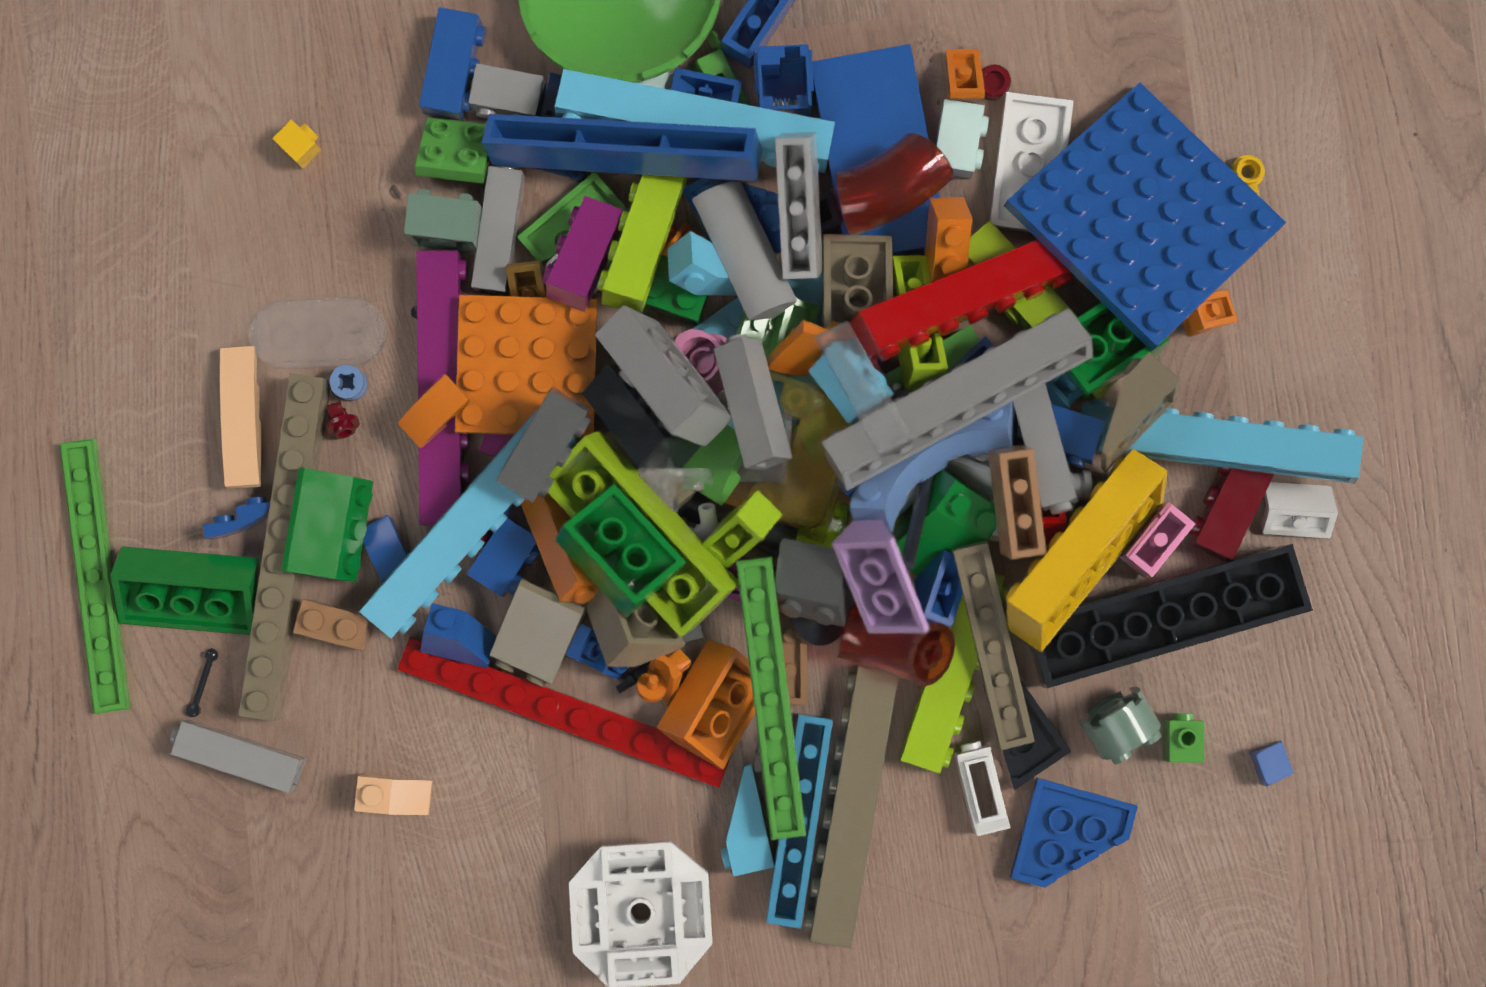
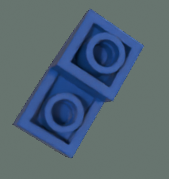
[203,497,270,539]
[363,515,410,582]
[565,624,628,680]

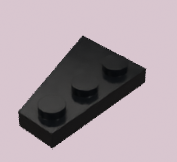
[983,678,1071,790]

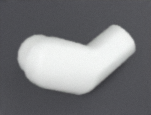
[690,503,718,542]

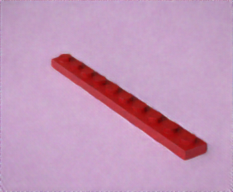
[397,637,730,788]

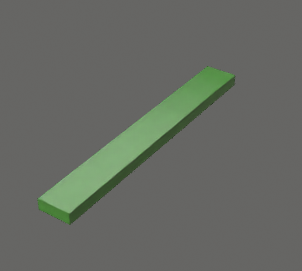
[59,439,131,714]
[736,556,806,840]

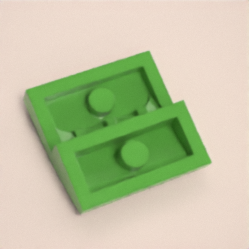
[736,298,820,357]
[678,425,743,506]

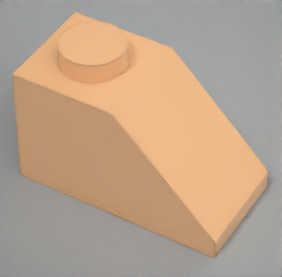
[354,773,433,815]

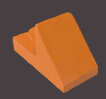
[945,49,985,103]
[1183,289,1238,337]

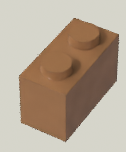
[293,599,374,651]

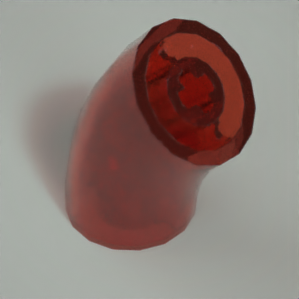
[837,133,953,236]
[837,602,955,687]

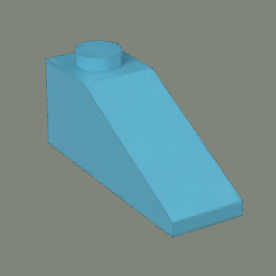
[667,231,737,296]
[721,763,774,877]

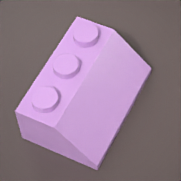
[832,520,929,633]

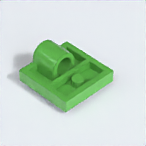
[415,117,489,184]

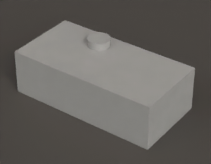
[595,305,732,447]

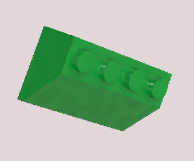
[111,546,260,635]

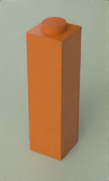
[521,492,599,604]

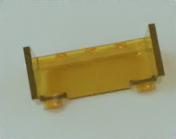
[725,369,856,528]

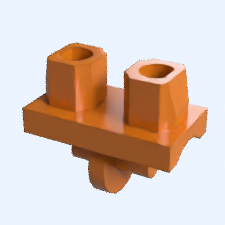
[636,649,691,707]

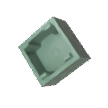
[403,189,482,253]

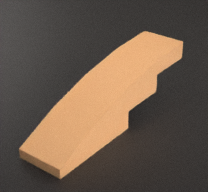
[220,346,262,489]

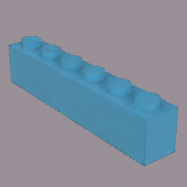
[766,713,833,928]

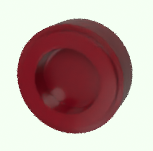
[982,64,1011,100]

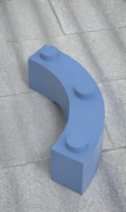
[849,401,1018,533]

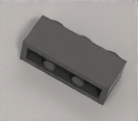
[496,386,591,503]

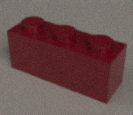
[1188,467,1274,561]

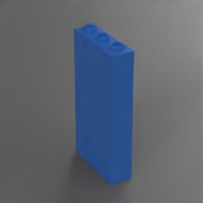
[812,44,940,256]

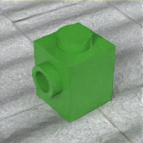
[1163,713,1204,763]

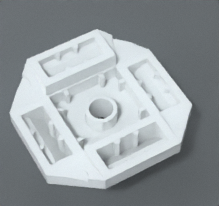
[569,841,713,987]

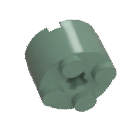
[1079,687,1162,764]

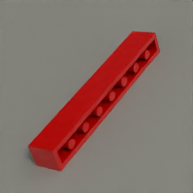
[849,240,1075,361]

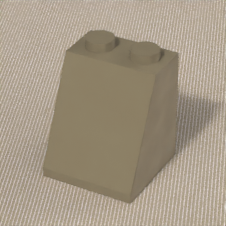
[490,579,588,687]

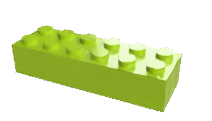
[548,431,739,638]

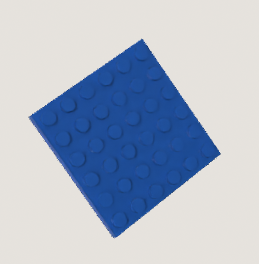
[1004,82,1286,351]

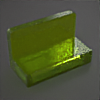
[795,500,849,549]

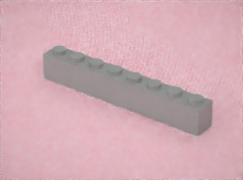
[822,309,1093,491]

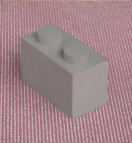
[469,63,546,119]

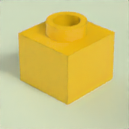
[272,119,322,169]

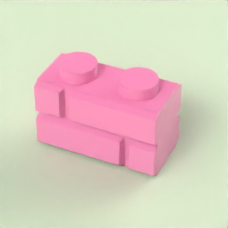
[1119,502,1195,578]

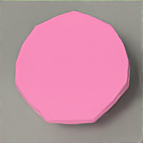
[674,329,727,395]

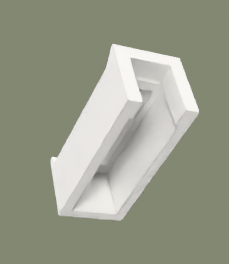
[953,741,1011,836]

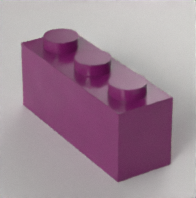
[542,196,623,312]

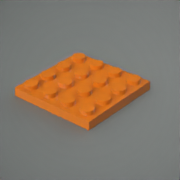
[455,295,597,437]

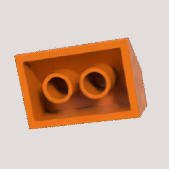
[656,639,755,770]

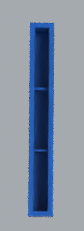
[481,114,763,181]

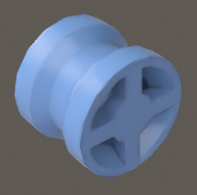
[329,364,368,401]

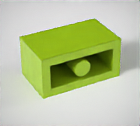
[702,490,783,568]

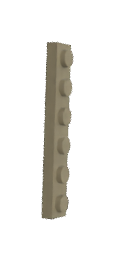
[952,541,1035,750]

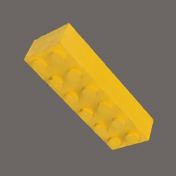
[1006,449,1168,652]

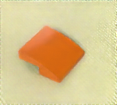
[766,320,857,376]

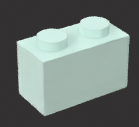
[933,99,989,179]

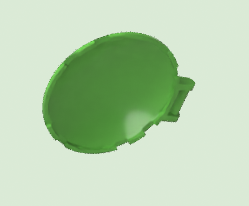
[519,0,721,83]

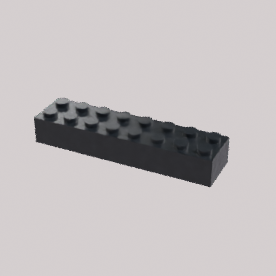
[1029,544,1313,689]

